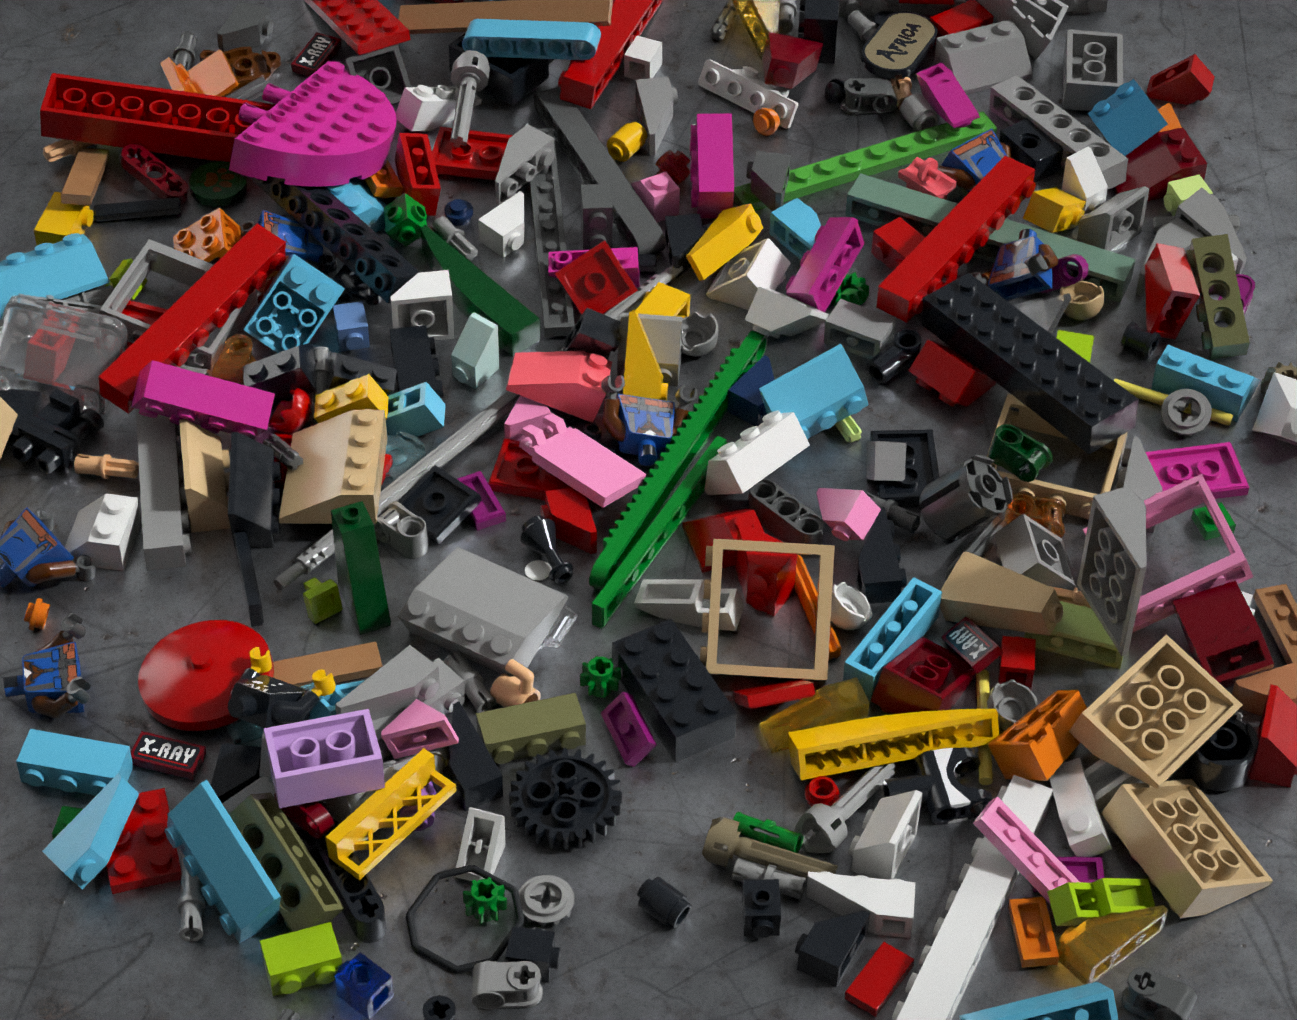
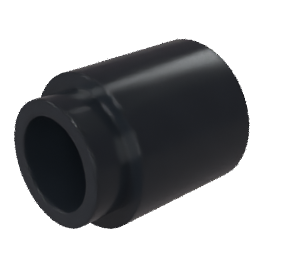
[637,877,692,928]

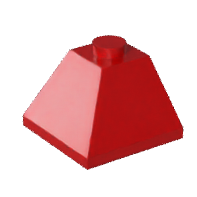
[682,508,765,573]

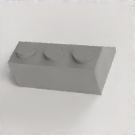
[934,19,1033,95]

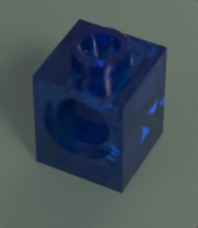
[335,952,394,1020]

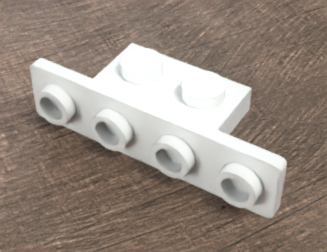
[698,59,798,129]

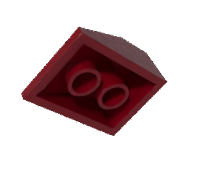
[1112,127,1208,201]
[870,636,976,715]

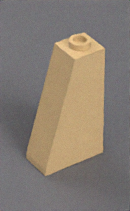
[940,551,1063,636]

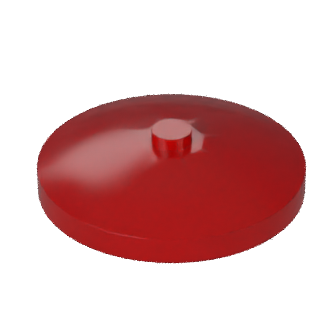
[138,620,274,731]

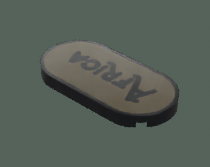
[861,11,937,79]

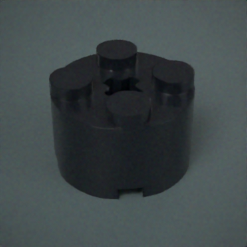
[1183,714,1258,791]

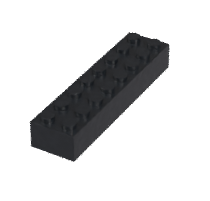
[922,273,1139,455]

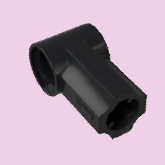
[866,328,921,384]

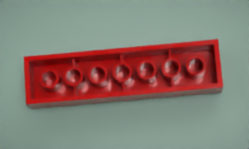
[40,73,276,162]

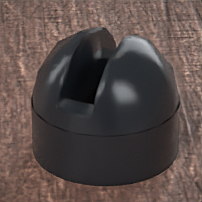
[825,78,846,103]

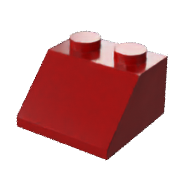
[908,340,996,407]
[736,522,797,617]
[1249,684,1297,788]

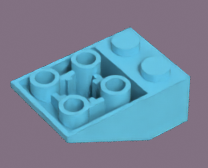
[243,254,345,353]

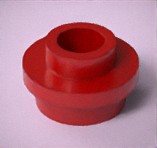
[805,776,840,807]

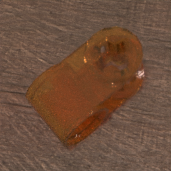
[212,334,255,385]
[1004,494,1066,538]

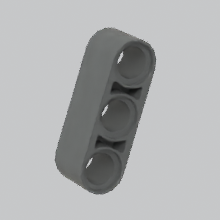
[748,478,824,556]

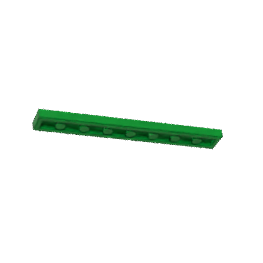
[592,436,727,629]

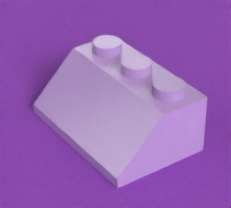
[264,709,385,808]

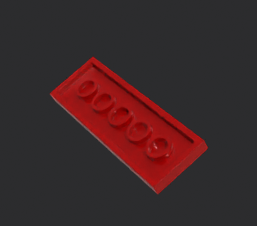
[304,0,411,55]

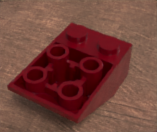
[1172,580,1274,688]

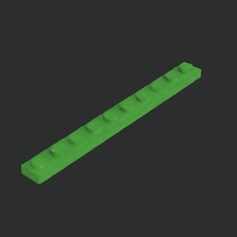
[734,111,997,211]

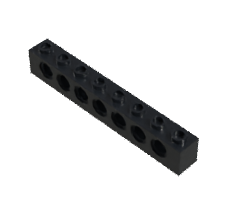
[252,176,421,303]

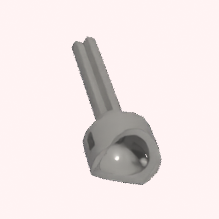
[450,50,490,148]
[794,763,895,853]

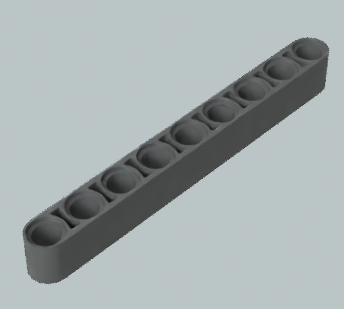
[533,87,666,254]

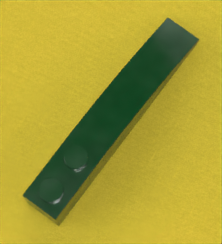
[421,225,540,357]

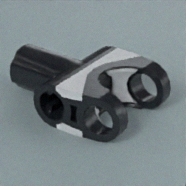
[883,747,993,824]

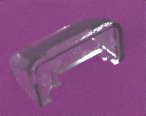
[0,295,127,414]

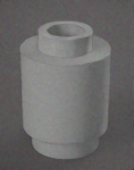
[900,94,938,132]

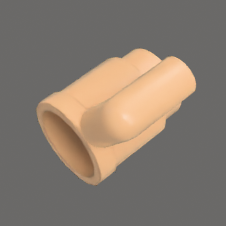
[490,659,541,707]

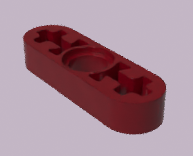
[121,144,188,204]

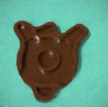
[199,47,281,97]

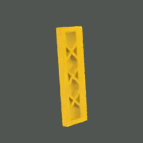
[326,748,457,880]

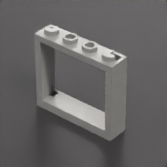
[99,239,258,372]

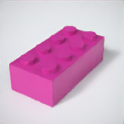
[131,360,275,439]

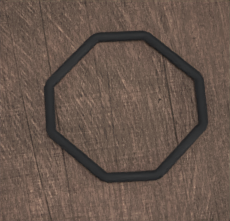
[406,865,524,973]

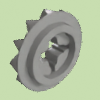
[1161,389,1212,436]
[518,875,574,927]

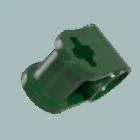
[988,424,1053,482]

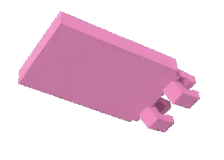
[519,413,646,508]

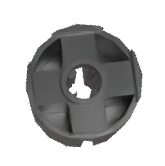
[919,455,1013,540]

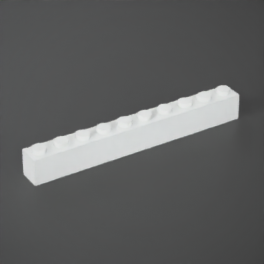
[892,775,1053,1020]

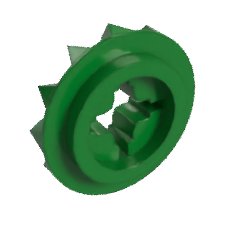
[830,272,869,306]

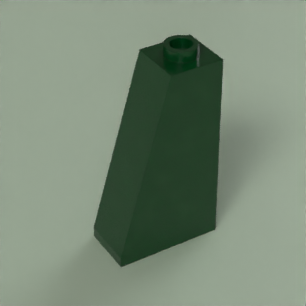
[331,501,391,635]

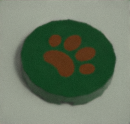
[189,161,247,207]

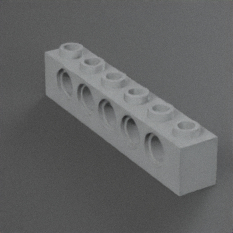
[989,75,1128,190]

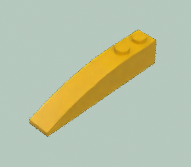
[788,709,999,780]

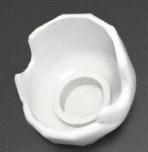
[831,582,873,630]

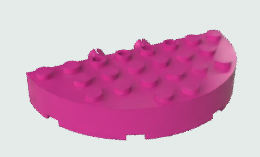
[229,61,397,187]

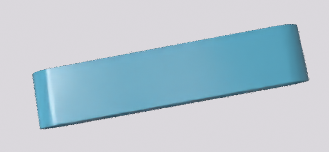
[462,19,601,60]

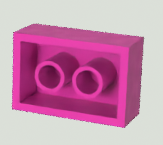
[690,113,734,218]

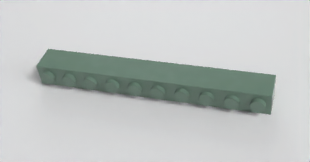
[845,173,1136,303]

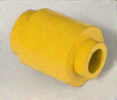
[607,122,647,162]

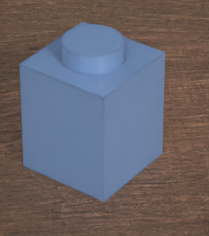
[333,301,370,352]

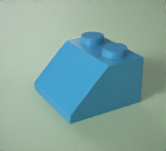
[1087,79,1168,156]

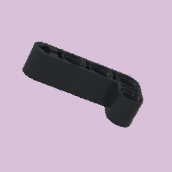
[280,818,386,943]

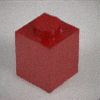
[998,636,1036,690]

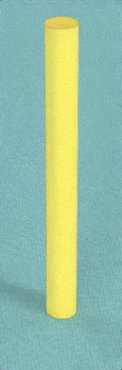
[1114,378,1233,426]
[976,669,993,785]

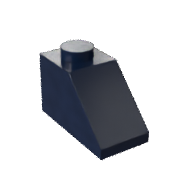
[727,355,774,426]

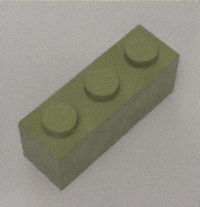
[476,693,586,764]

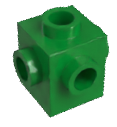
[384,193,427,247]

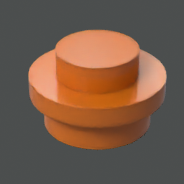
[753,108,780,136]
[24,598,50,631]

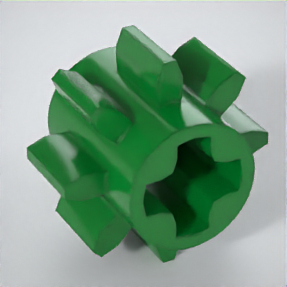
[580,656,621,698]
[463,877,507,924]

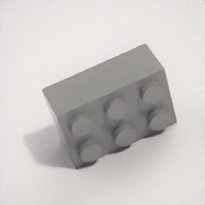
[1063,30,1123,111]

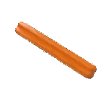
[795,554,842,660]

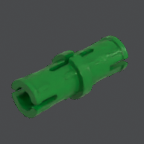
[733,812,804,853]

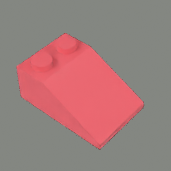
[506,351,612,423]

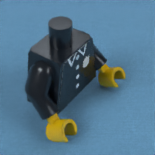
[228,647,336,728]

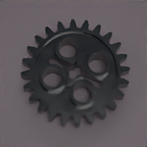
[509,748,622,849]

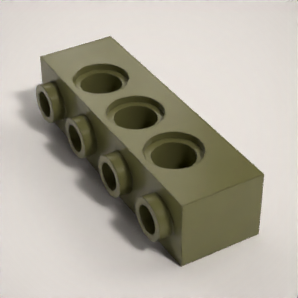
[1185,234,1250,360]
[229,792,345,932]

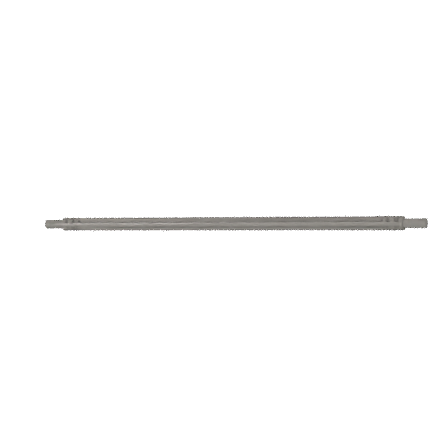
[273,265,683,591]

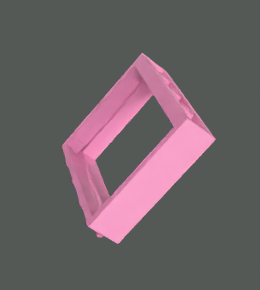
[1083,474,1253,633]

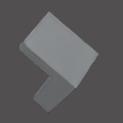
[866,441,906,481]

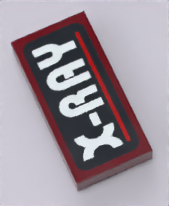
[291,32,342,77]
[941,616,1003,674]
[131,731,207,780]

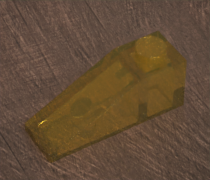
[732,0,780,60]
[760,677,870,753]
[1058,905,1168,985]

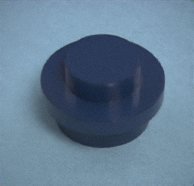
[444,199,473,226]

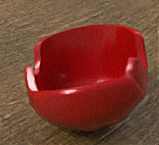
[268,388,312,435]

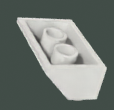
[705,410,810,495]

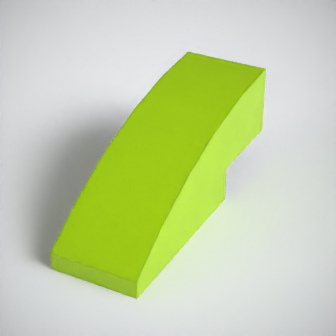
[1047,878,1157,926]

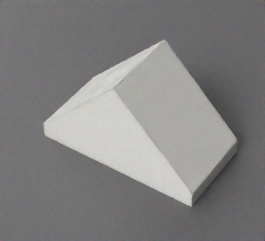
[454,807,506,881]

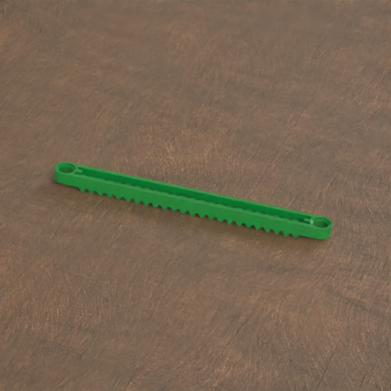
[589,330,768,590]

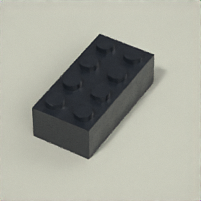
[612,619,737,763]

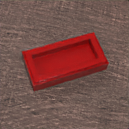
[844,942,915,1017]

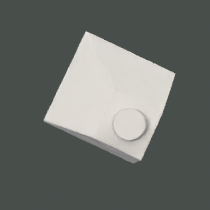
[1252,372,1297,446]

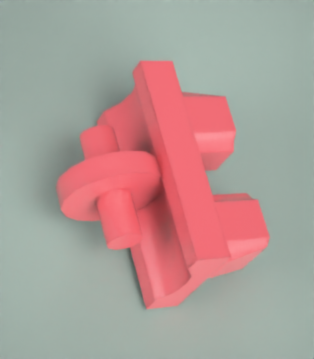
[898,157,957,200]

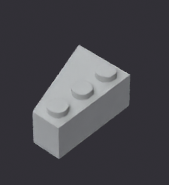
[978,0,1069,60]

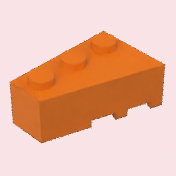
[988,690,1087,781]

